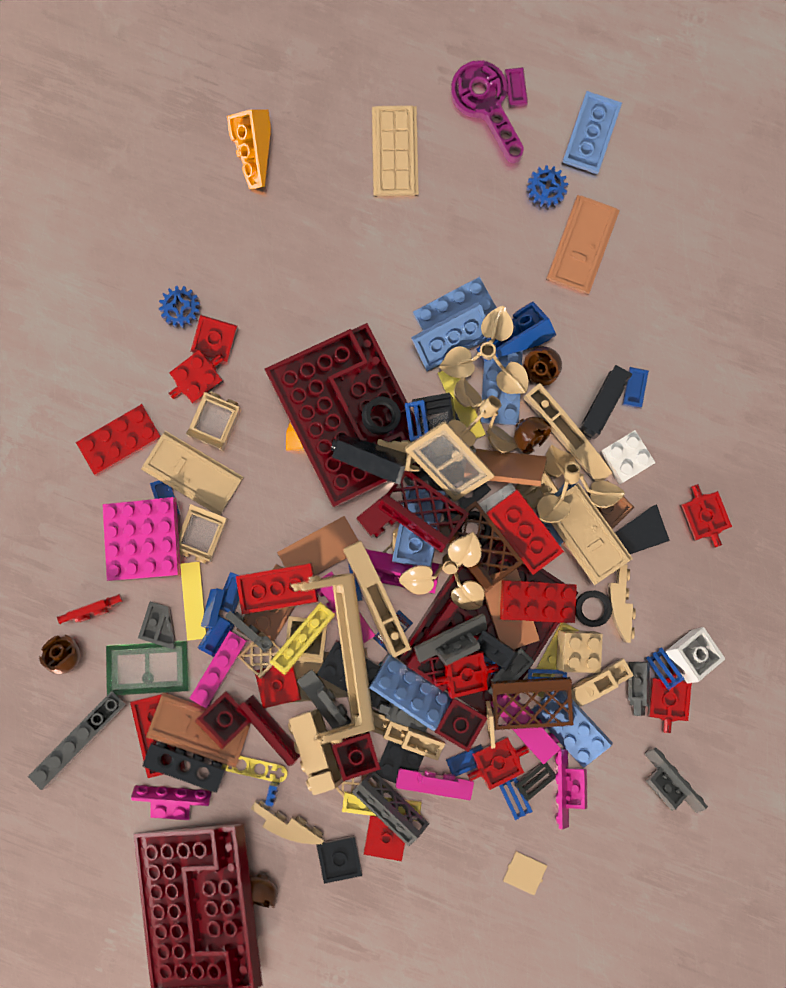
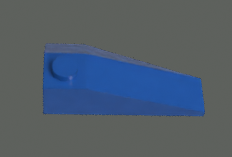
[476,301,556,361]

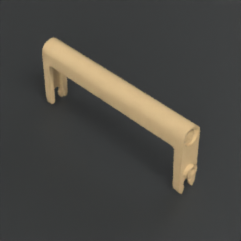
[291,573,375,744]

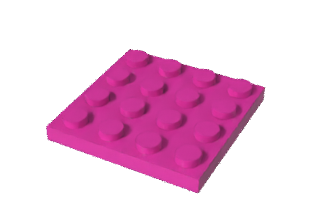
[102,497,181,581]

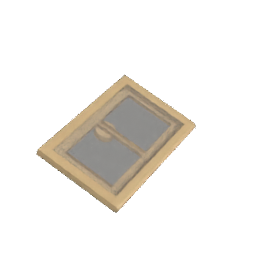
[404,421,495,501]

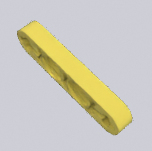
[213,755,288,783]

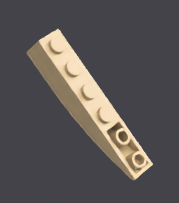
[523,383,612,482]
[343,541,411,658]

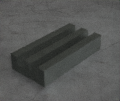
[515,762,556,801]

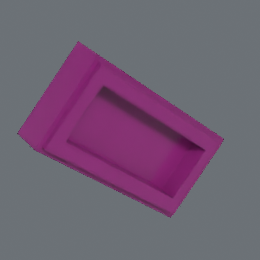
[504,67,528,107]

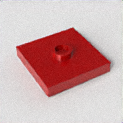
[190,315,238,362]
[255,665,301,709]
[363,815,405,862]

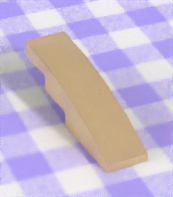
[372,709,445,761]

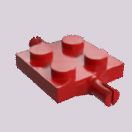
[168,350,224,403]
[681,484,732,548]
[57,594,123,624]
[434,651,499,699]
[648,666,692,733]
[467,737,530,790]

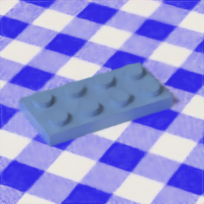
[562,91,622,174]
[413,277,497,331]
[411,302,488,371]
[480,350,523,425]
[392,485,446,567]
[369,654,452,731]
[531,691,613,768]

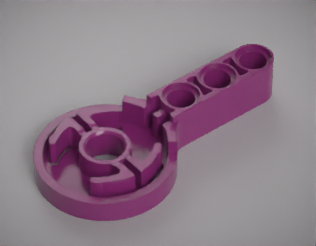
[451,60,524,163]

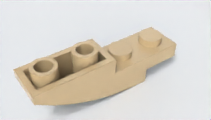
[608,564,636,643]
[565,658,634,707]
[251,800,325,844]

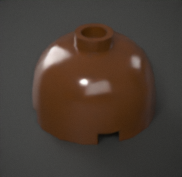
[523,346,562,386]
[514,417,551,454]
[39,635,80,675]
[250,874,277,908]

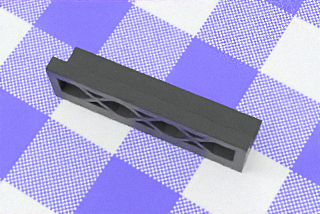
[352,771,430,846]

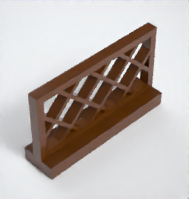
[440,501,524,592]
[491,677,573,730]

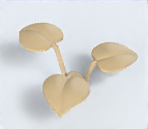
[440,306,529,394]
[448,376,518,453]
[537,445,625,523]
[399,532,484,610]

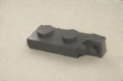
[226,611,274,653]
[487,648,535,695]
[628,662,650,716]
[377,702,428,732]

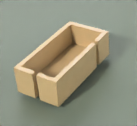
[288,708,343,796]

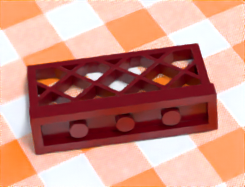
[378,470,469,553]
[404,600,488,692]
[239,695,300,766]

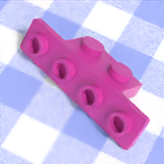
[556,748,587,829]
[395,768,474,800]
[131,785,212,821]

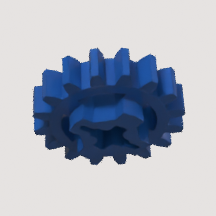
[527,165,568,208]
[159,286,201,328]

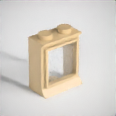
[186,391,241,451]
[179,504,229,564]

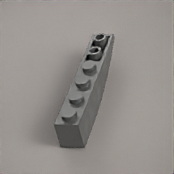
[27,691,126,790]

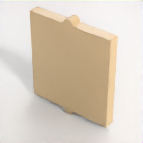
[503,851,547,895]

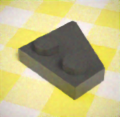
[138,601,175,649]

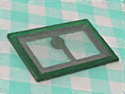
[106,641,189,695]

